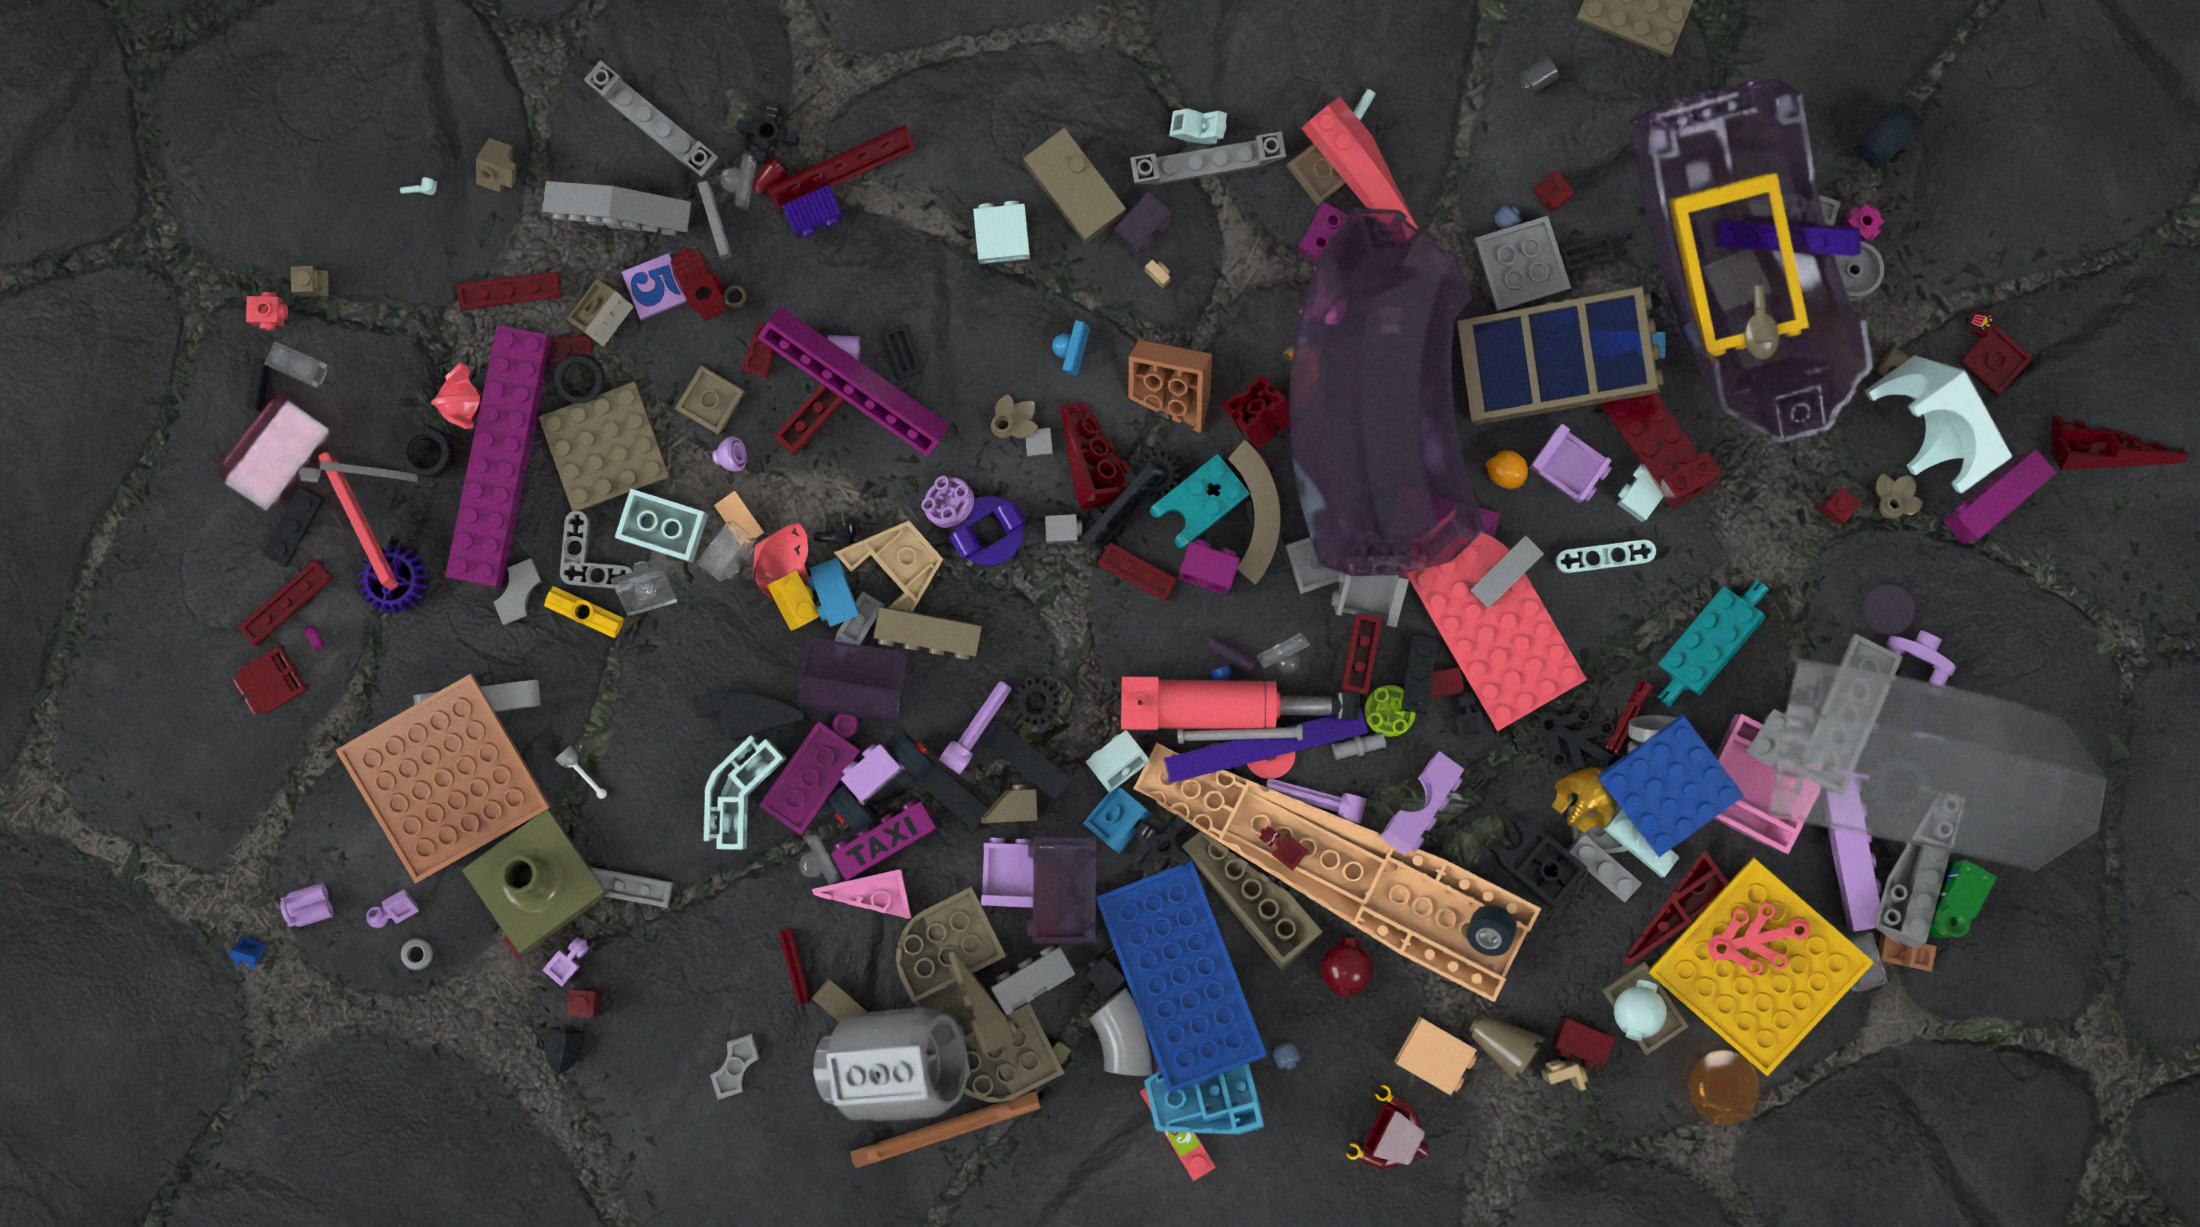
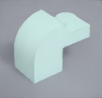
[1169,108,1227,144]

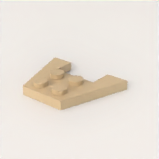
[834,520,943,612]

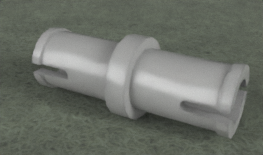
[1332,732,1386,760]

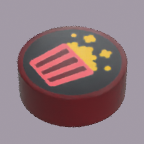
[1968,310,1996,337]

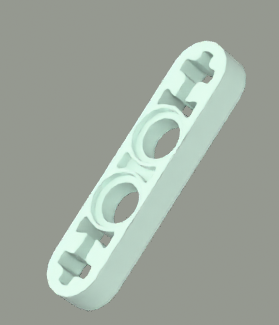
[1555,540,1656,573]

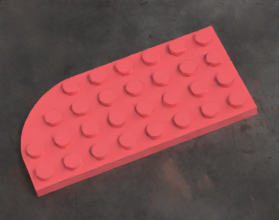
[1393,528,1587,731]

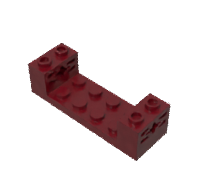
[1588,348,1722,511]

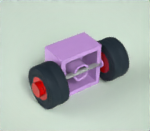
[828,733,934,833]

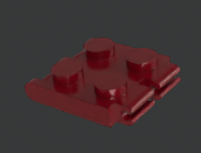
[232,644,309,715]

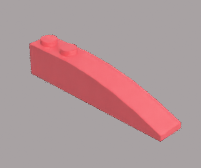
[1301,96,1418,246]

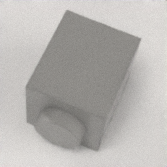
[1045,514,1082,544]

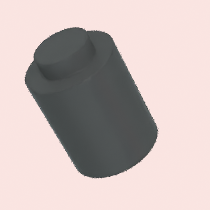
[1518,57,1559,95]

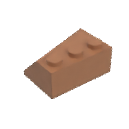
[1128,340,1212,434]

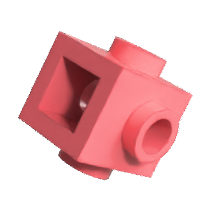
[246,292,288,330]

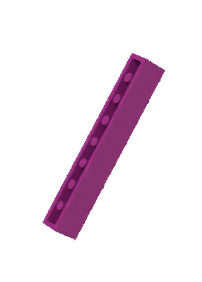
[757,306,950,457]

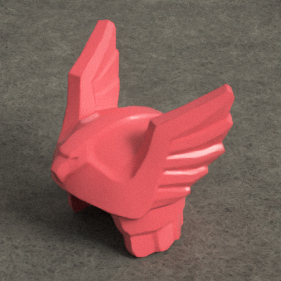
[431,362,483,429]

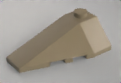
[948,950,1018,1055]

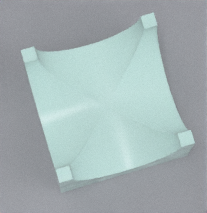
[1865,355,2012,493]

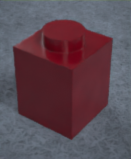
[1818,487,1862,525]
[566,987,601,1018]

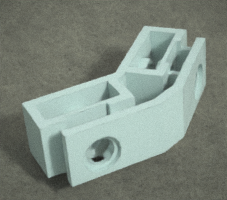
[704,735,786,849]

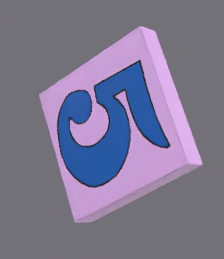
[622,253,687,320]

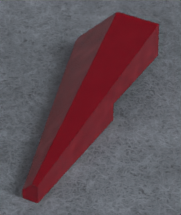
[2051,415,2188,470]

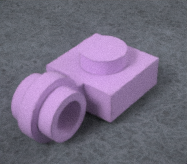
[366,889,419,928]
[543,937,590,987]

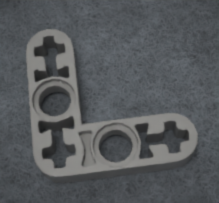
[560,511,636,590]

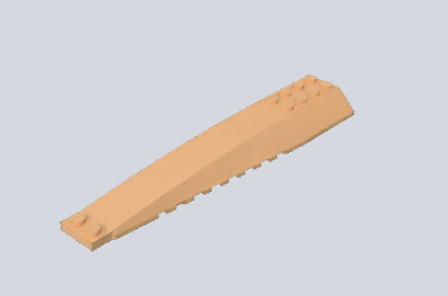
[1133,743,1541,1002]

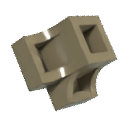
[476,138,516,192]

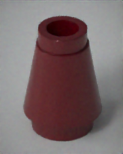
[751,157,788,195]

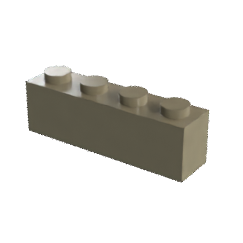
[873,606,982,660]

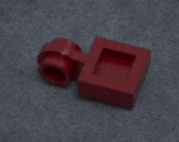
[1259,826,1309,871]

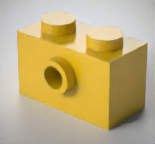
[767,570,820,631]

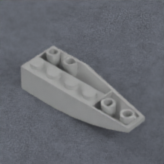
[1874,790,1965,948]

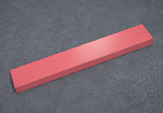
[318,452,398,590]

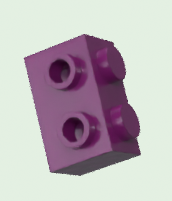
[1298,202,1351,265]

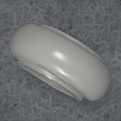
[401,938,433,970]

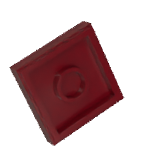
[1958,325,2033,396]

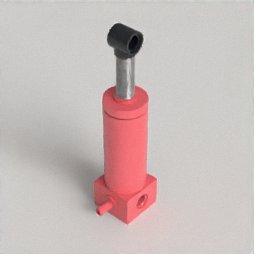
[1121,677,1360,730]

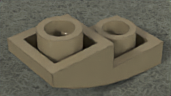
[812,979,868,1022]

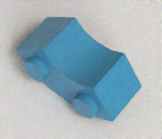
[807,557,859,627]

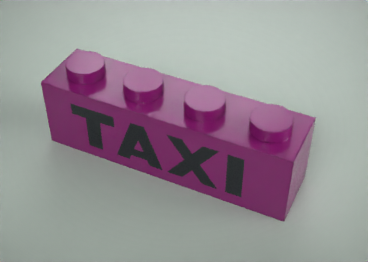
[831,800,937,880]

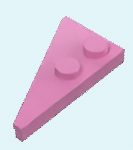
[812,869,912,919]

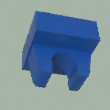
[230,936,266,970]

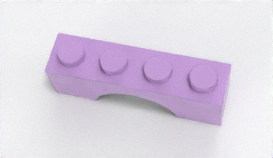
[1379,751,1464,856]

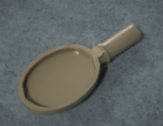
[1744,284,1779,359]

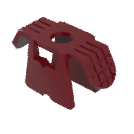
[670,247,728,322]

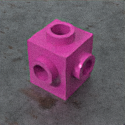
[1842,204,1884,242]

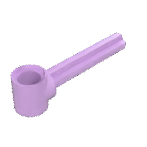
[939,681,1012,775]
[1265,778,1367,824]

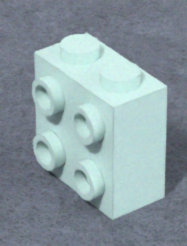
[973,201,1030,264]

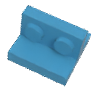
[1083,786,1152,853]

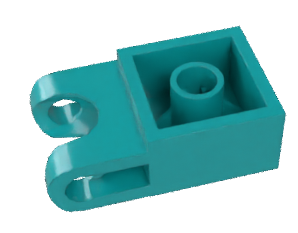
[1149,454,1250,549]

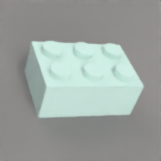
[615,489,708,563]

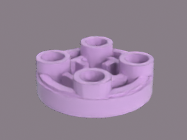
[921,476,974,528]

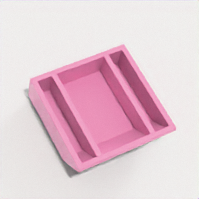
[1713,714,1822,854]

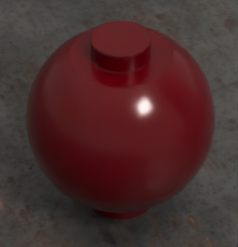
[1321,938,1373,998]

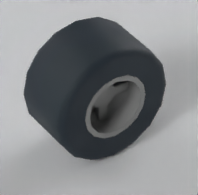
[1466,905,1517,956]

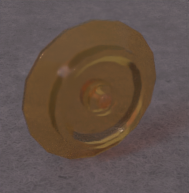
[1688,1050,1760,1126]

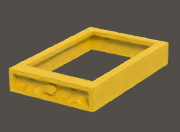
[1668,173,1809,356]

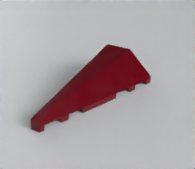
[1623,850,1729,966]

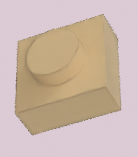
[1145,260,1170,289]

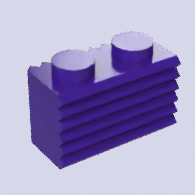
[783,185,843,238]

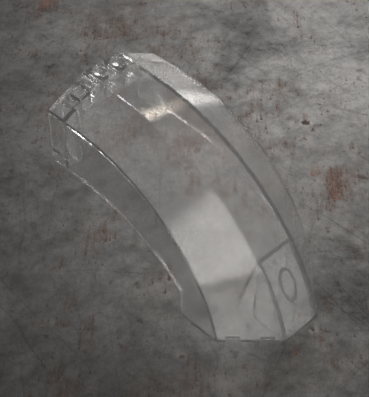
[1769,659,2107,871]

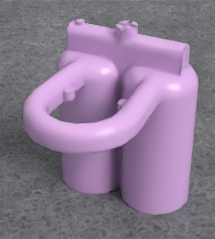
[280,882,334,927]

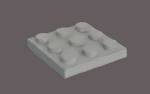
[1474,216,1571,312]

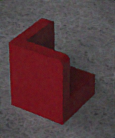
[1533,169,1575,213]

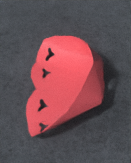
[753,523,810,601]

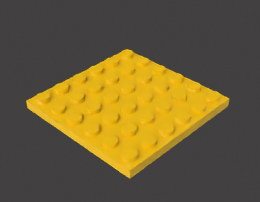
[1648,857,1874,1076]

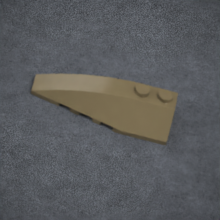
[1182,831,1322,970]

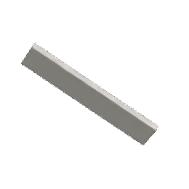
[519,866,674,908]

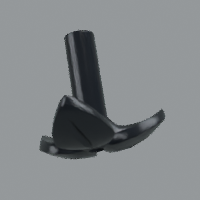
[814,517,857,547]

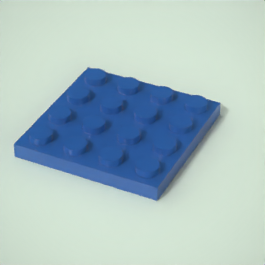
[1597,714,1744,857]

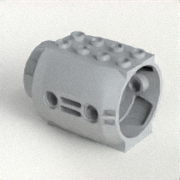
[814,1008,971,1121]

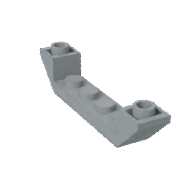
[584,60,718,177]
[1130,131,1286,185]

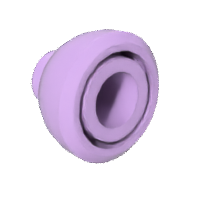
[713,436,747,471]

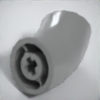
[1088,988,1153,1076]

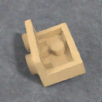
[1540,1059,1588,1091]

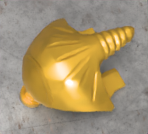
[1551,767,1617,833]

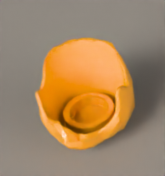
[1485,450,1528,490]

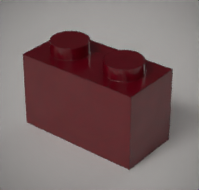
[1552,1016,1615,1069]

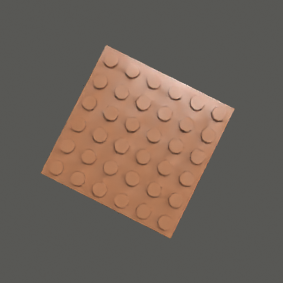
[336,673,551,883]

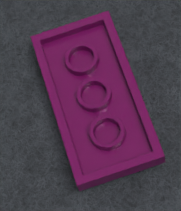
[759,721,861,835]

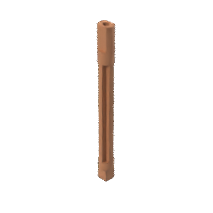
[850,1091,1041,1168]

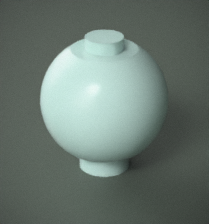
[1614,980,1667,1041]

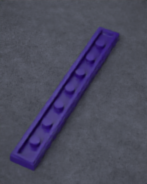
[1163,708,1368,783]

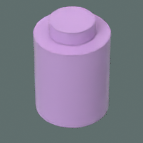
[828,335,860,361]

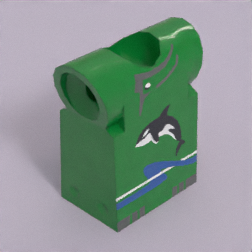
[1928,860,1997,938]

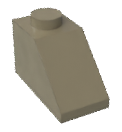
[981,784,1038,823]

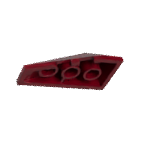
[1060,402,1130,509]

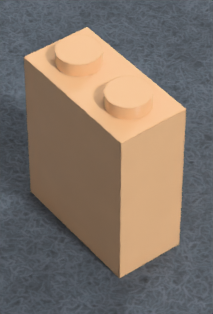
[1394,1016,1477,1095]

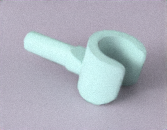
[400,178,437,195]

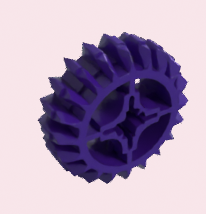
[357,545,428,614]

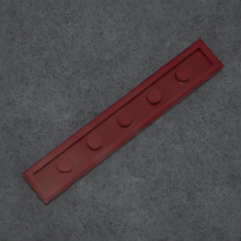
[766,124,916,212]

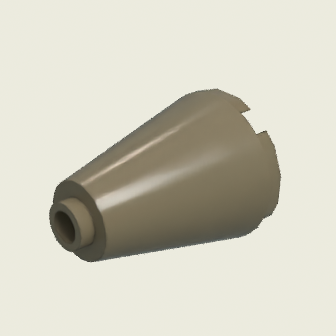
[1469,1015,1545,1082]

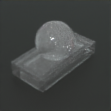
[720,154,756,210]
[1257,633,1310,675]
[799,834,840,885]

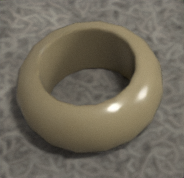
[724,285,747,308]

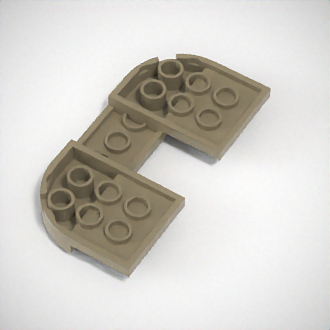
[896,886,1065,1102]

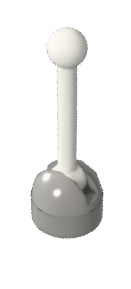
[555,745,607,799]

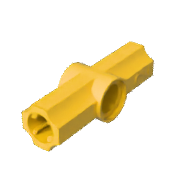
[544,586,624,638]

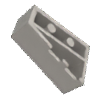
[991,945,1076,1015]

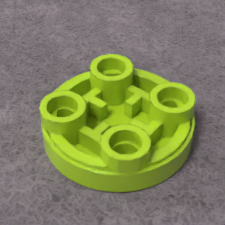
[1364,685,1416,737]

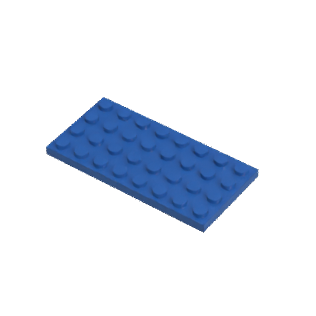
[1096,861,1267,1094]

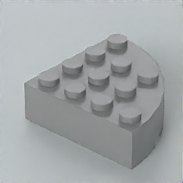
[542,181,691,236]

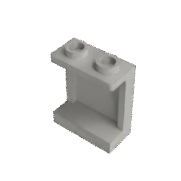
[1331,559,1409,627]

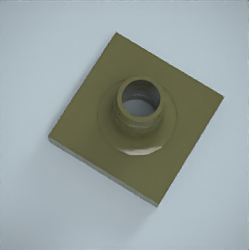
[462,809,609,955]

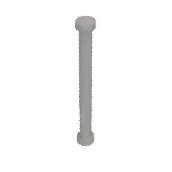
[1178,725,1303,744]

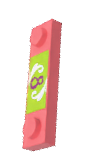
[1139,1087,1216,1181]

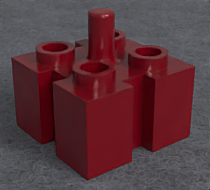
[1221,374,1298,450]

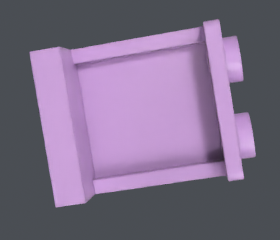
[1529,424,1612,503]
[981,837,1036,907]

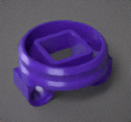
[949,496,1027,566]

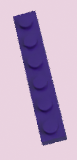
[1718,219,1861,256]

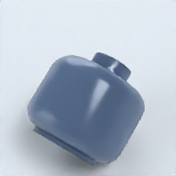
[1494,205,1522,229]
[1272,1042,1301,1070]

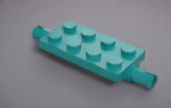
[1657,580,1769,708]

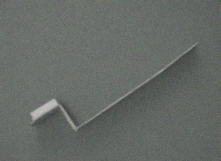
[298,462,418,482]

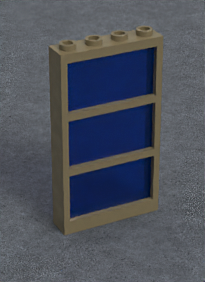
[1457,287,1664,425]

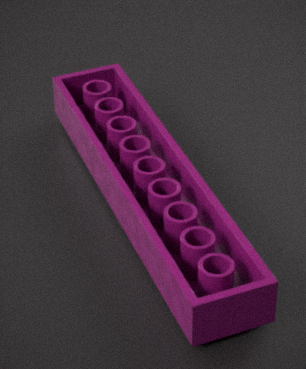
[445,325,552,588]

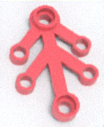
[1708,902,1810,975]

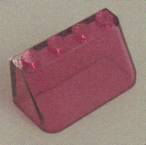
[217,392,329,511]

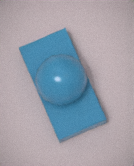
[1052,320,1090,376]

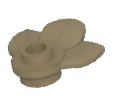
[991,394,1038,439]
[1875,473,1923,519]

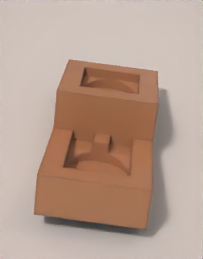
[1876,934,1937,972]

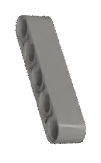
[413,680,541,712]

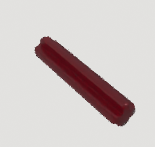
[779,928,811,1004]

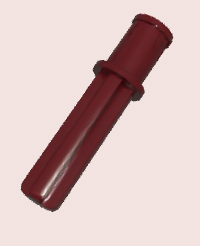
[1606,679,1654,753]

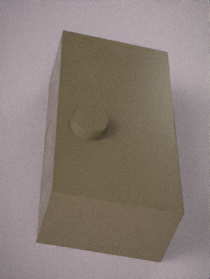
[1023,128,1126,245]

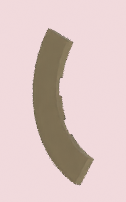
[1228,440,1280,585]

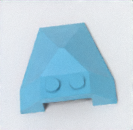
[1144,1063,1264,1134]

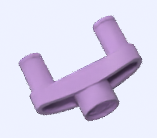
[1886,630,1956,696]

